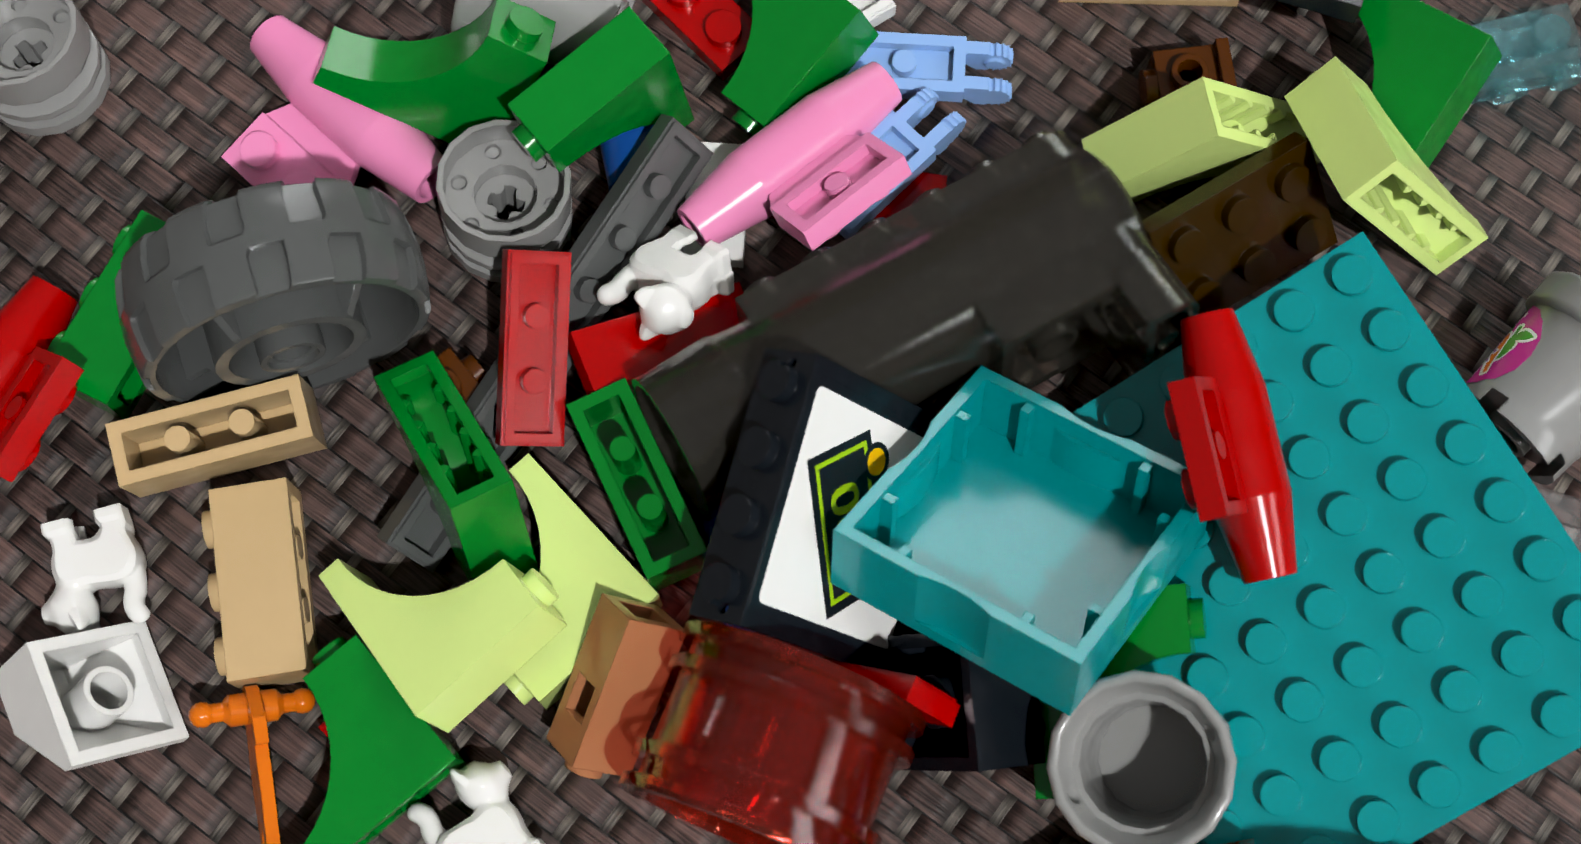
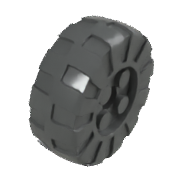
[115,178,431,403]

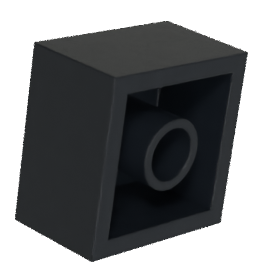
[888,633,1046,772]

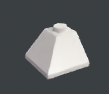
[0,621,189,771]

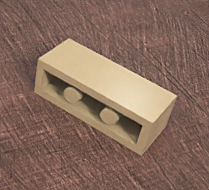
[105,374,327,498]
[201,477,318,690]

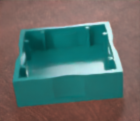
[830,365,1208,716]

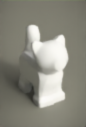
[597,224,734,341]
[40,503,151,634]
[407,761,545,844]

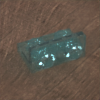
[1471,3,1581,105]

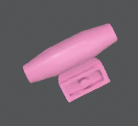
[221,15,443,203]
[677,61,912,251]

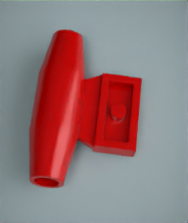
[0,275,84,483]
[1165,308,1298,584]

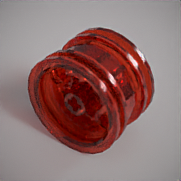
[618,620,927,844]

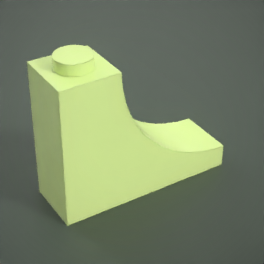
[1284,56,1488,275]
[1081,77,1320,204]
[504,453,663,710]
[318,558,567,733]

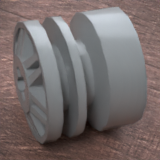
[0,0,111,137]
[436,119,573,282]

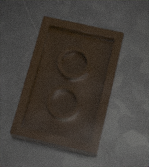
[1136,132,1338,332]

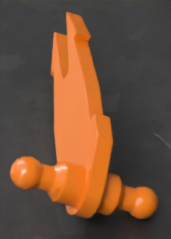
[188,684,316,844]

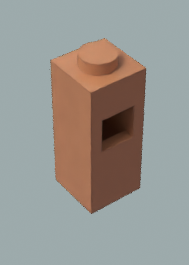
[546,593,687,779]

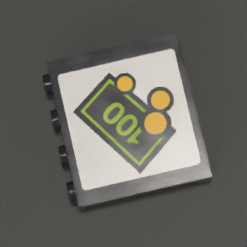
[689,348,935,671]

